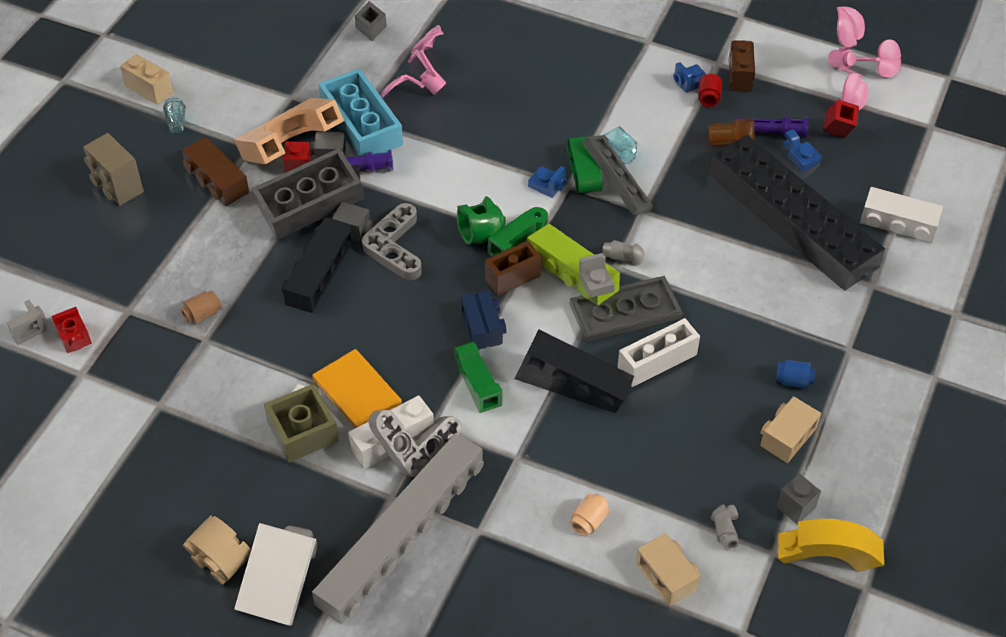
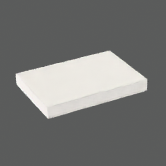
[234,523,316,625]

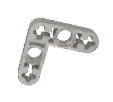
[362,203,422,280]
[369,410,462,477]

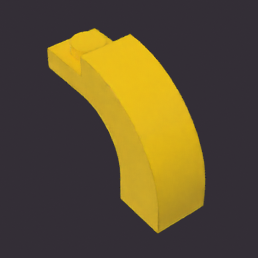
[778,519,884,572]

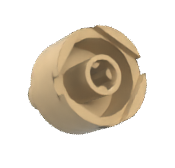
[183,516,251,585]

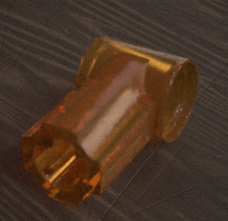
[708,118,755,145]

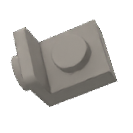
[579,253,615,298]
[7,300,46,345]

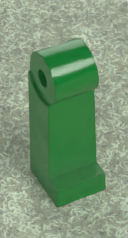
[487,207,548,257]
[454,342,502,413]

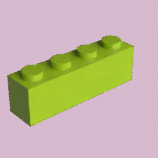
[527,224,620,306]

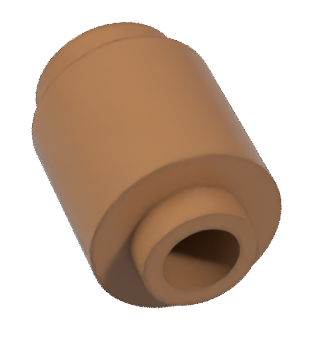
[181,290,222,325]

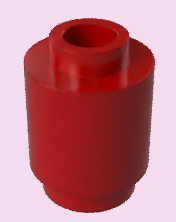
[698,74,722,108]

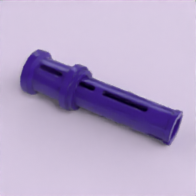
[736,116,808,138]
[346,149,394,173]

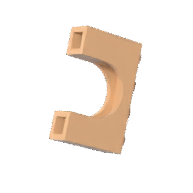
[234,98,344,164]

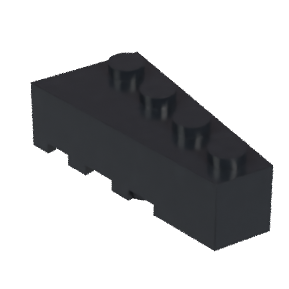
[514,329,634,413]

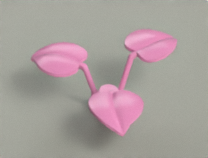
[828,7,901,110]
[380,25,446,99]

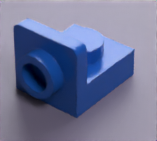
[673,62,706,93]
[528,166,567,198]

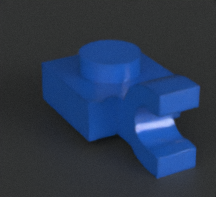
[782,129,822,172]

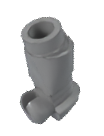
[603,240,645,265]
[711,504,740,550]

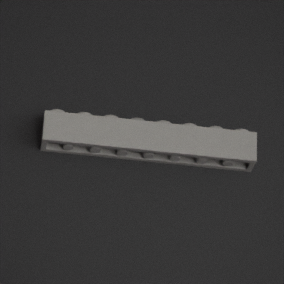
[312,432,484,624]

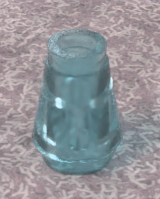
[163,98,186,133]

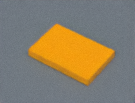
[312,349,402,429]

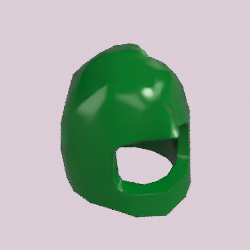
[457,196,506,244]

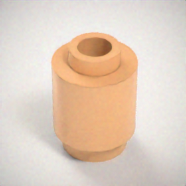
[570,494,610,536]

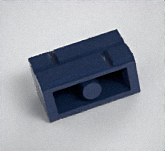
[461,290,507,350]

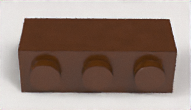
[182,137,250,206]

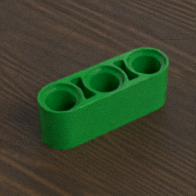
[567,136,603,194]

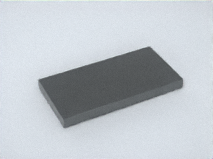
[570,275,683,342]

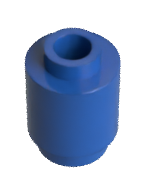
[776,360,816,389]

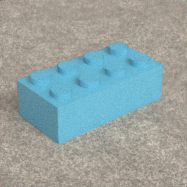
[318,68,403,156]

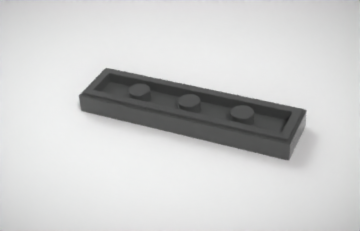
[582,135,653,215]

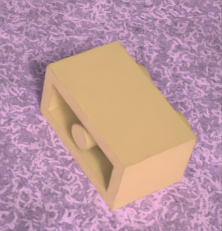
[120,54,173,105]
[760,396,821,463]
[636,533,701,607]

